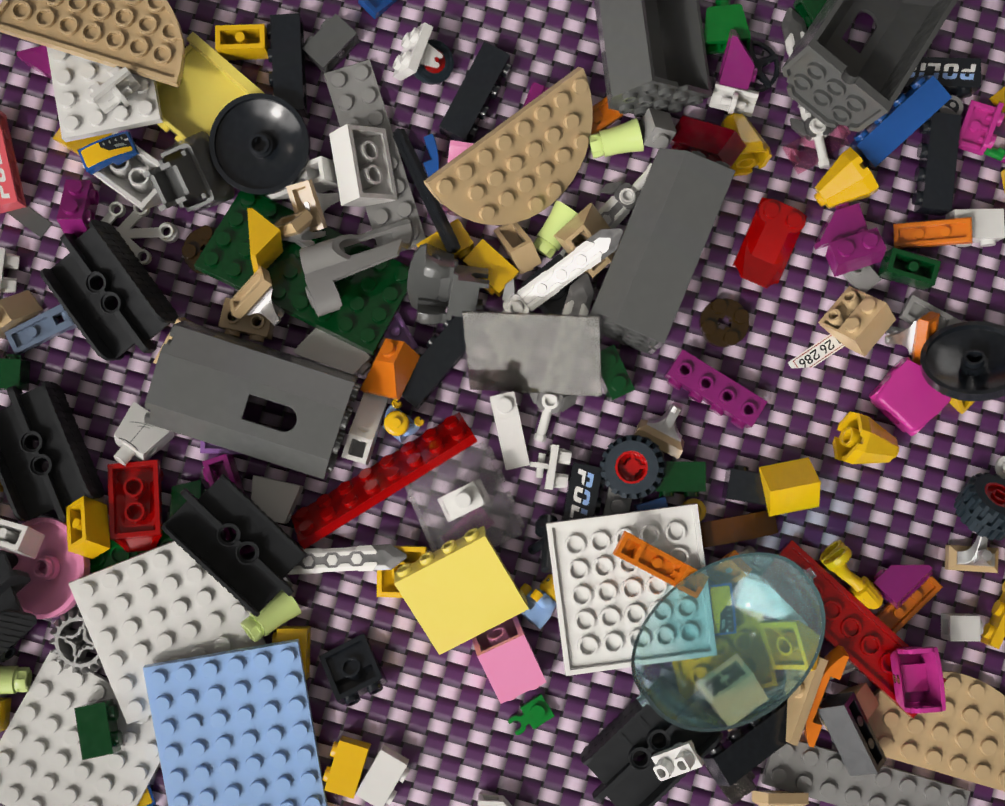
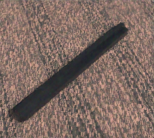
[393,128,461,254]

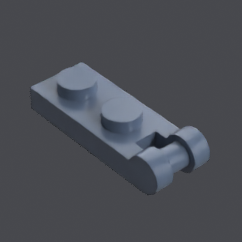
[4,304,77,355]

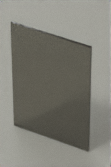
[462,311,602,397]

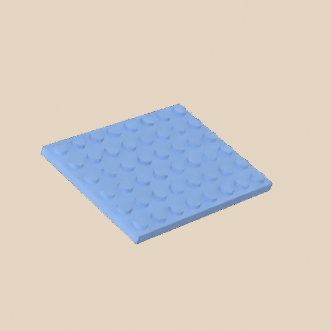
[143,639,328,806]

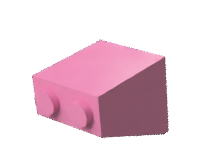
[472,615,547,704]

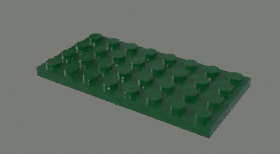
[194,190,409,355]

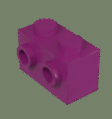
[57,179,99,237]
[825,227,887,277]

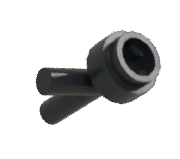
[528,514,558,573]

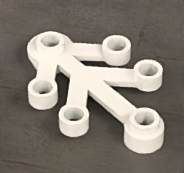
[101,202,180,265]

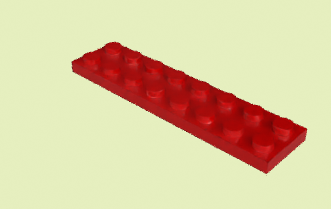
[291,412,478,549]
[759,540,946,718]

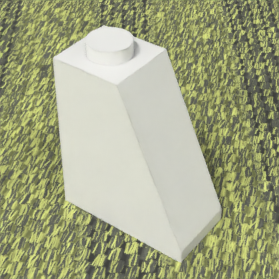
[294,328,373,376]

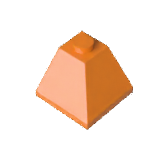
[360,338,420,400]

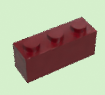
[670,116,746,168]

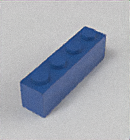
[850,75,952,167]

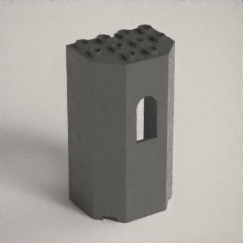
[594,0,712,117]
[782,0,958,132]
[585,148,735,355]
[144,320,361,479]

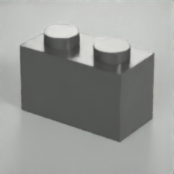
[302,14,360,73]

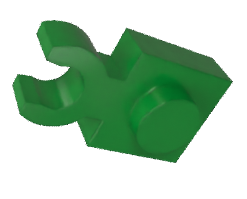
[508,693,555,735]

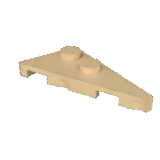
[786,657,828,746]

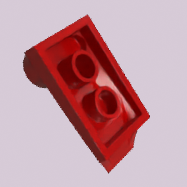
[733,197,807,289]
[107,459,164,552]

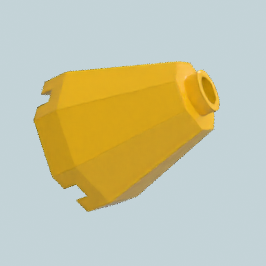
[721,113,772,176]
[814,147,879,209]
[833,411,899,464]

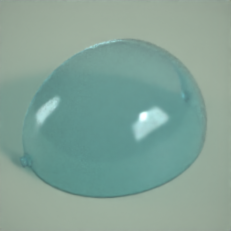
[631,552,826,732]

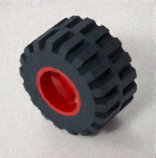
[600,435,667,499]
[954,473,1005,541]

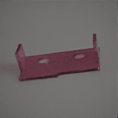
[783,125,851,175]

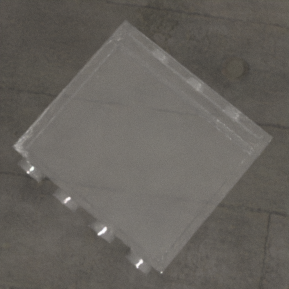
[405,442,525,552]

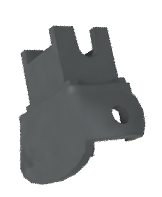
[142,131,235,212]
[407,243,489,325]

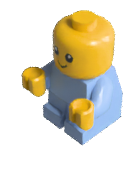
[382,399,424,443]
[520,574,556,629]

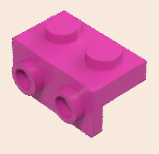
[958,100,1005,156]

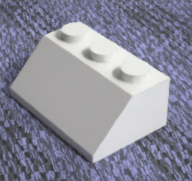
[329,124,398,207]
[82,132,162,211]

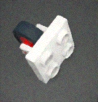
[392,22,454,85]

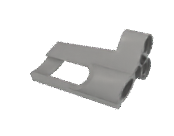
[299,219,414,317]

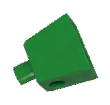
[704,0,751,55]

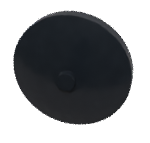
[209,93,310,195]
[920,321,1005,401]

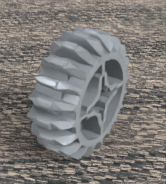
[49,607,103,674]

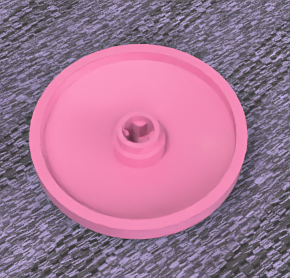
[3,517,90,619]

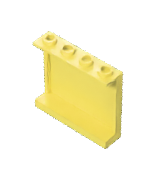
[156,32,264,142]
[394,526,529,655]

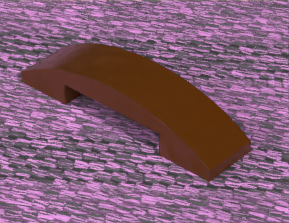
[700,510,778,548]

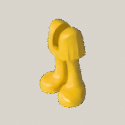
[819,540,883,609]

